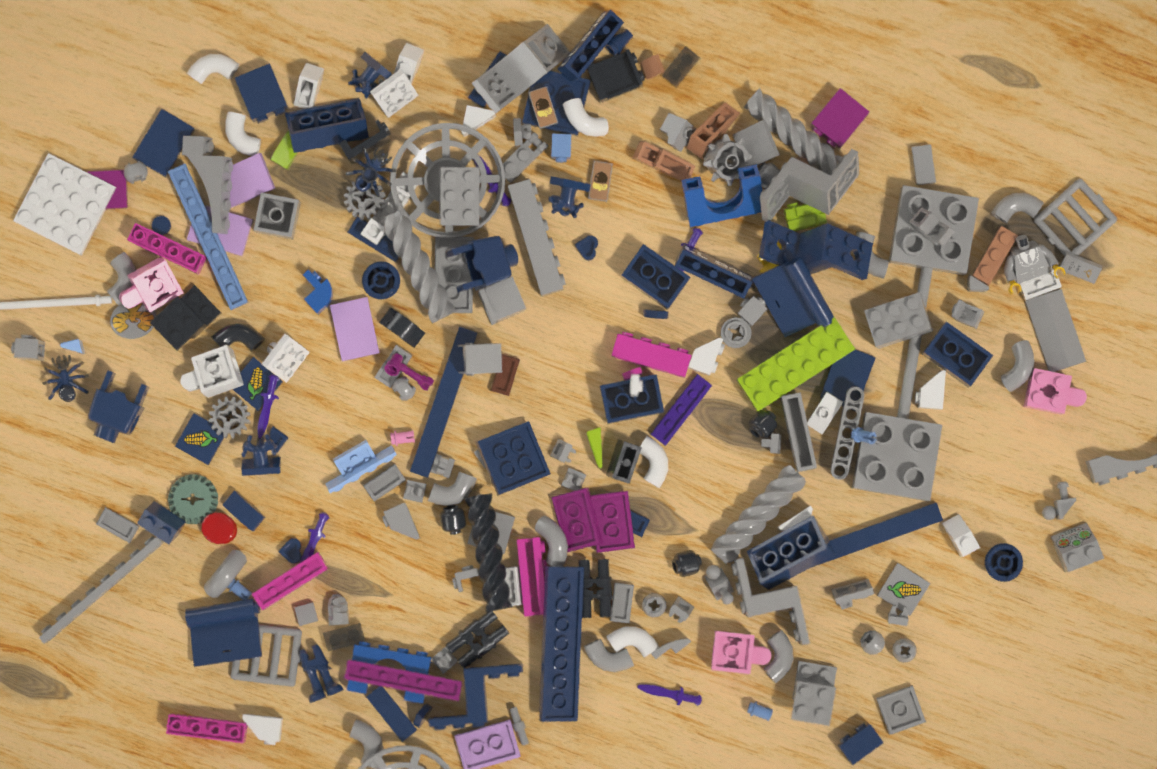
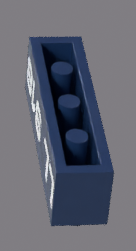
[557,9,624,81]
[675,244,753,299]

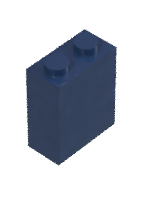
[235,63,289,123]

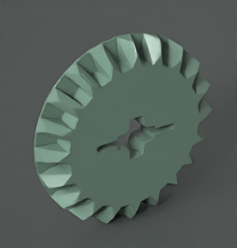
[168,474,218,524]

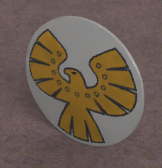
[110,302,156,339]

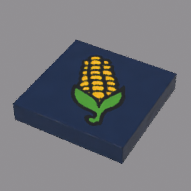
[233,357,283,411]
[175,413,224,465]

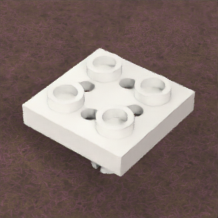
[370,69,419,118]
[262,334,310,383]

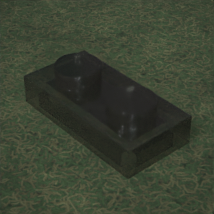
[662,46,700,88]
[323,623,366,652]

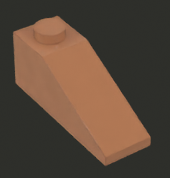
[687,102,740,159]

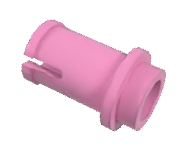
[390,430,415,446]

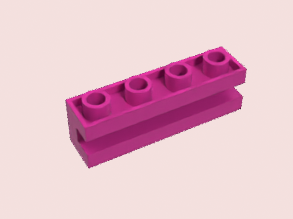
[127,223,207,275]
[611,332,692,378]
[517,537,547,617]
[252,552,330,610]
[166,713,248,743]

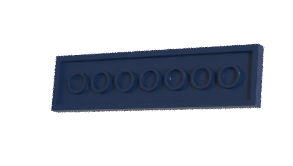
[539,566,584,722]

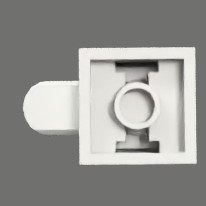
[181,345,244,398]

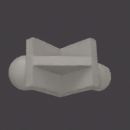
[1042,482,1076,520]
[704,565,734,605]

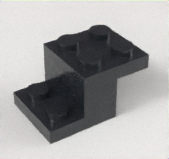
[150,285,222,351]

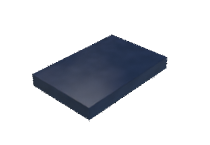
[132,109,195,178]
[820,350,876,412]

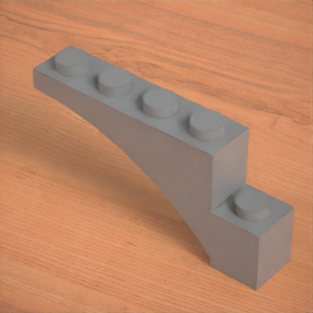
[182,136,233,234]

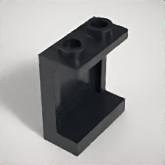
[587,49,645,103]
[339,120,391,165]

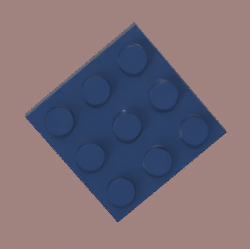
[522,71,590,136]
[476,421,551,496]

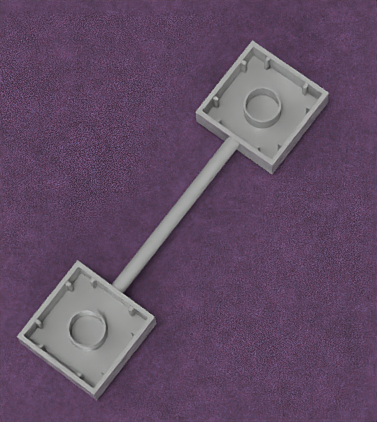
[852,185,979,501]

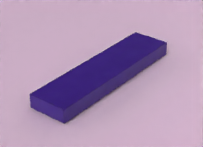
[650,374,713,446]

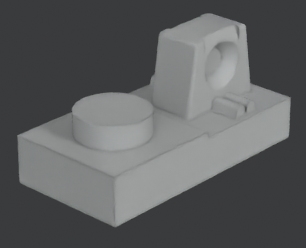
[831,579,874,610]

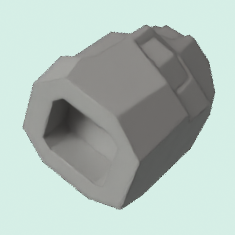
[328,594,349,625]

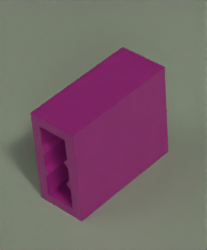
[810,88,870,150]

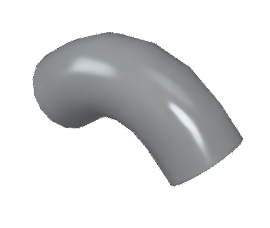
[991,193,1044,223]
[856,232,889,279]
[107,252,136,305]
[1001,340,1035,392]
[428,472,477,506]
[535,516,568,566]
[204,550,247,598]
[764,629,794,684]
[584,639,634,672]
[349,719,384,769]

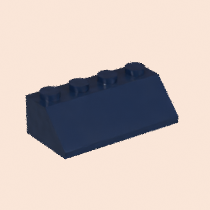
[285,98,369,153]
[747,515,836,590]

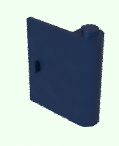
[752,256,834,337]
[185,599,262,667]

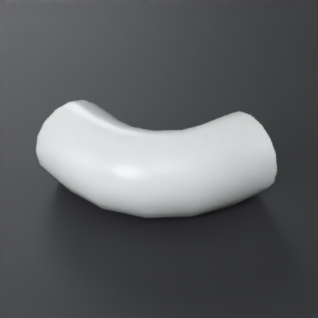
[186,54,239,84]
[563,98,609,137]
[225,112,261,156]
[640,436,668,488]
[606,627,659,657]

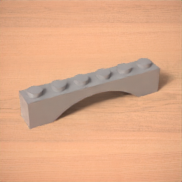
[1086,454,1157,486]

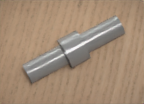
[509,707,529,746]

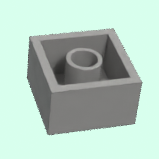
[254,193,301,240]

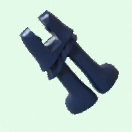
[299,644,344,703]

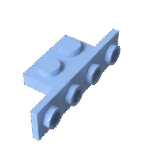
[325,440,397,493]

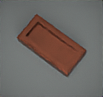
[491,354,520,396]

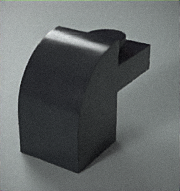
[379,307,425,348]

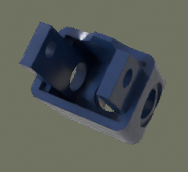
[445,236,518,293]
[88,370,150,443]

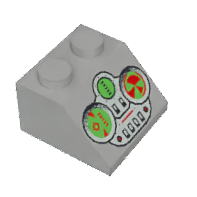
[1050,523,1104,572]

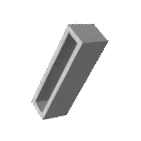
[780,392,817,472]

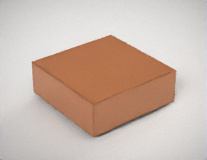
[641,54,665,80]

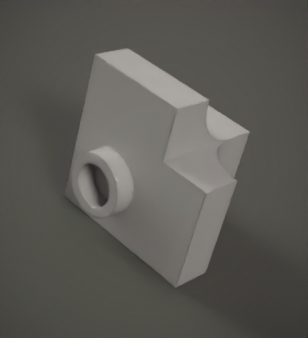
[660,113,697,152]

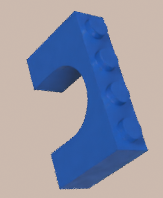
[681,164,762,227]
[347,641,432,703]

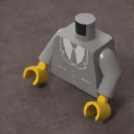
[1003,235,1065,295]

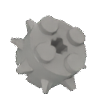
[703,134,752,186]

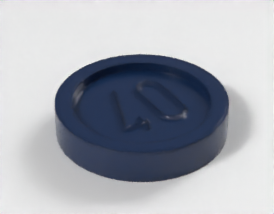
[152,216,171,235]

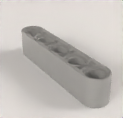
[831,386,864,480]

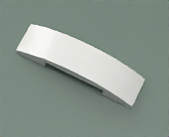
[361,172,418,245]

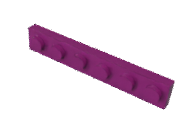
[344,659,463,701]

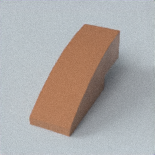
[632,141,696,181]

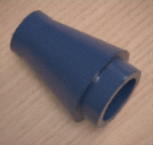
[605,29,633,56]

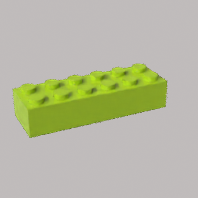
[737,317,855,412]

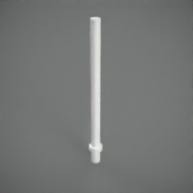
[0,294,112,310]

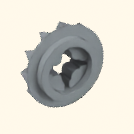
[721,318,751,348]

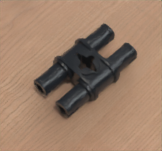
[578,559,613,618]
[446,611,510,669]

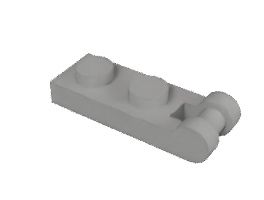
[497,132,548,183]

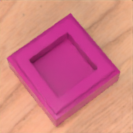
[622,367,642,381]

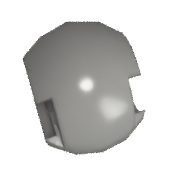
[124,161,148,184]
[392,377,416,401]
[642,593,666,618]
[861,630,885,655]
[892,638,917,663]

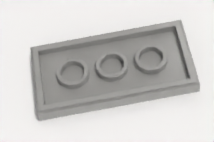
[435,237,474,314]

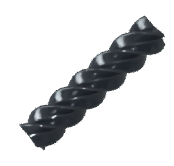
[465,493,513,612]

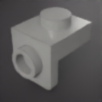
[952,299,984,329]
[452,565,479,592]

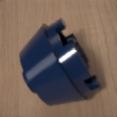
[362,261,400,300]
[985,543,1023,582]

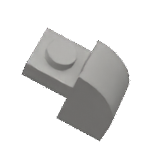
[909,207,955,246]

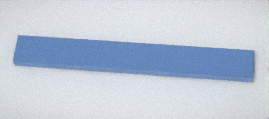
[168,164,249,310]

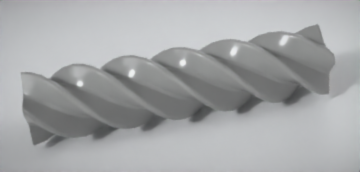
[744,88,842,175]
[380,209,456,324]
[711,465,806,565]

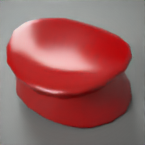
[201,512,237,544]

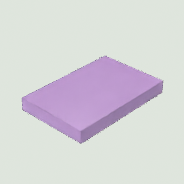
[230,153,276,209]
[187,206,253,256]
[330,297,380,362]
[455,719,521,769]

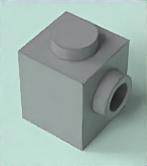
[737,296,767,327]

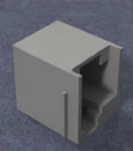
[478,276,526,325]
[458,343,502,376]

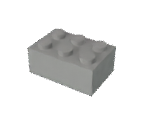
[439,167,480,226]
[864,292,933,349]

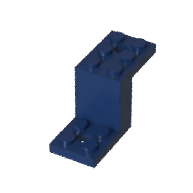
[759,220,873,280]
[429,663,523,730]

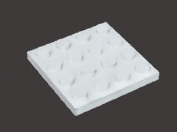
[13,153,116,256]

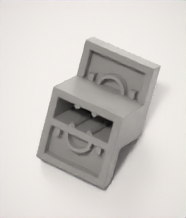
[791,661,837,726]

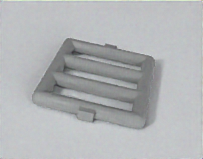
[1034,179,1117,256]
[231,624,302,687]

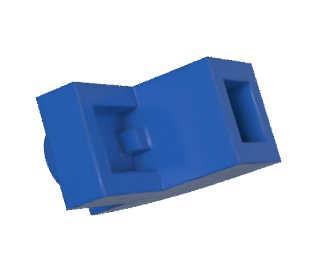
[303,270,333,315]

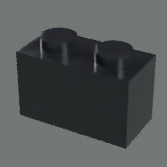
[606,439,642,484]

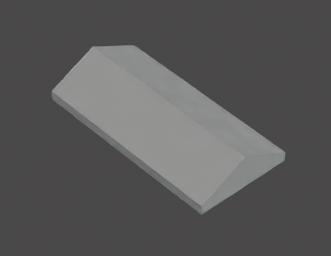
[1025,289,1086,372]

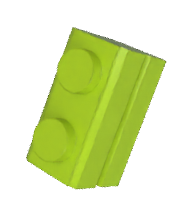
[784,203,827,231]

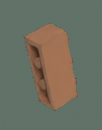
[971,226,1018,286]

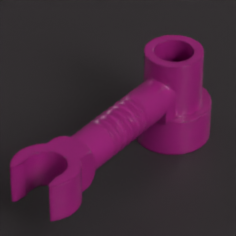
[384,353,434,391]

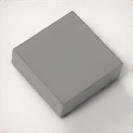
[295,602,319,626]

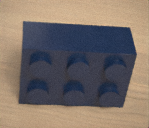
[621,244,691,310]
[922,321,993,388]
[600,374,664,424]

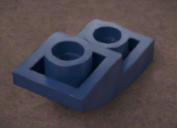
[223,490,265,532]

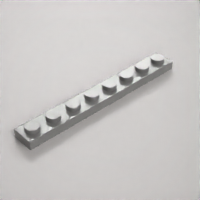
[39,536,165,643]

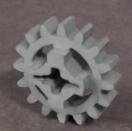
[344,181,386,220]
[209,397,251,439]

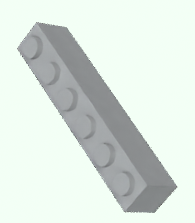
[508,179,566,297]

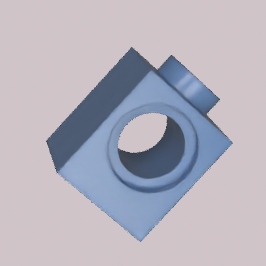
[551,134,571,163]

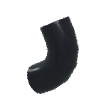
[211,323,265,352]

